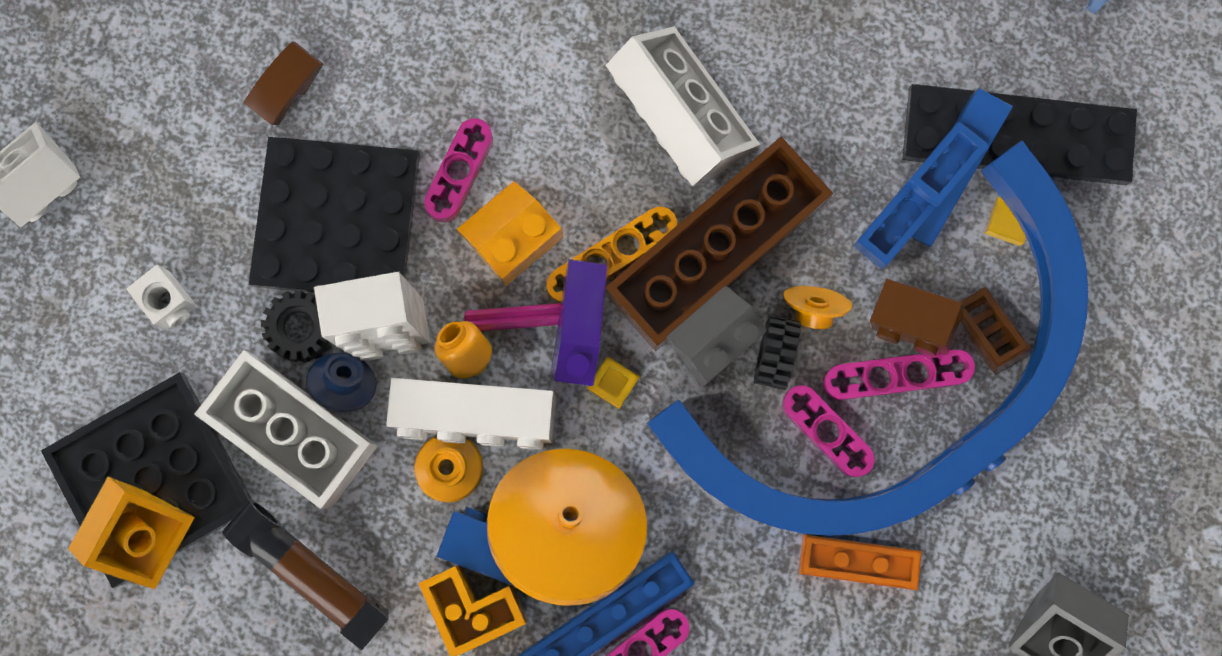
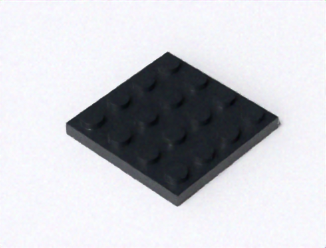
[248,136,420,293]
[41,372,252,588]

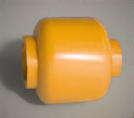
[434,321,492,379]

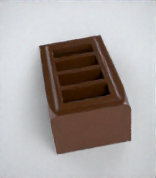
[960,287,1031,375]

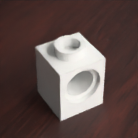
[126,265,197,330]

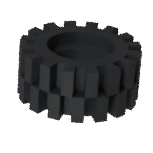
[261,290,332,363]
[754,315,801,390]

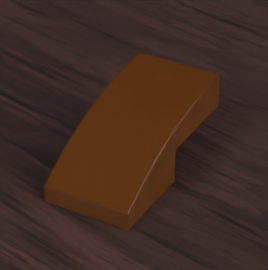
[243,41,324,125]

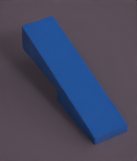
[911,88,1013,247]
[853,121,989,269]

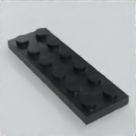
[902,84,1137,186]

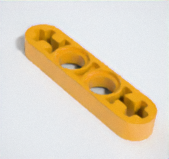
[547,207,677,303]

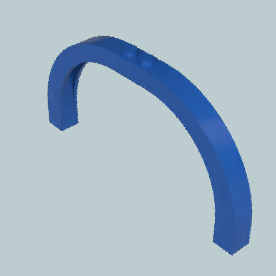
[646,141,1088,536]

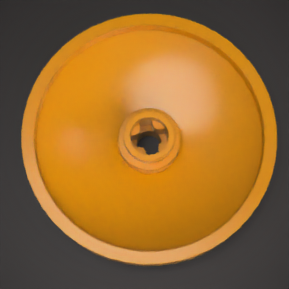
[487,449,647,606]

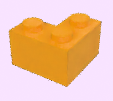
[418,565,529,656]

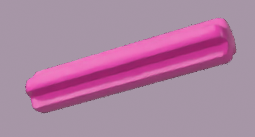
[464,303,561,331]

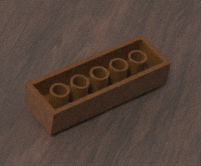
[605,136,833,351]

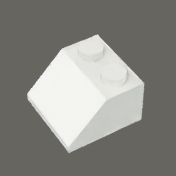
[0,122,80,228]

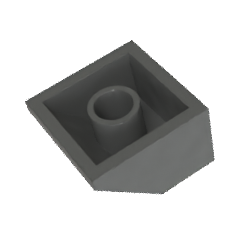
[666,286,767,387]
[1008,572,1129,656]

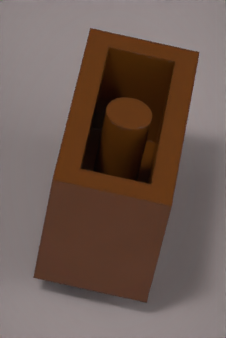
[870,278,963,356]

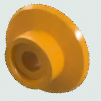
[783,285,853,329]
[414,435,483,503]

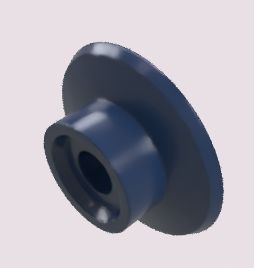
[306,353,377,413]

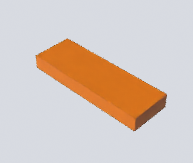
[798,534,922,591]

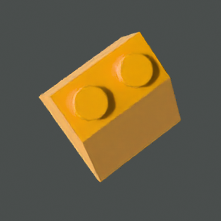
[457,181,563,286]
[68,477,194,590]

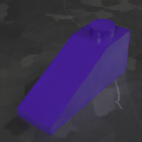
[551,259,607,386]

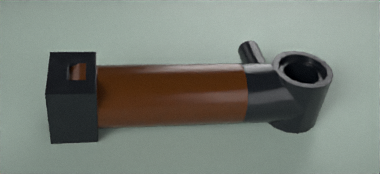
[222,500,389,651]

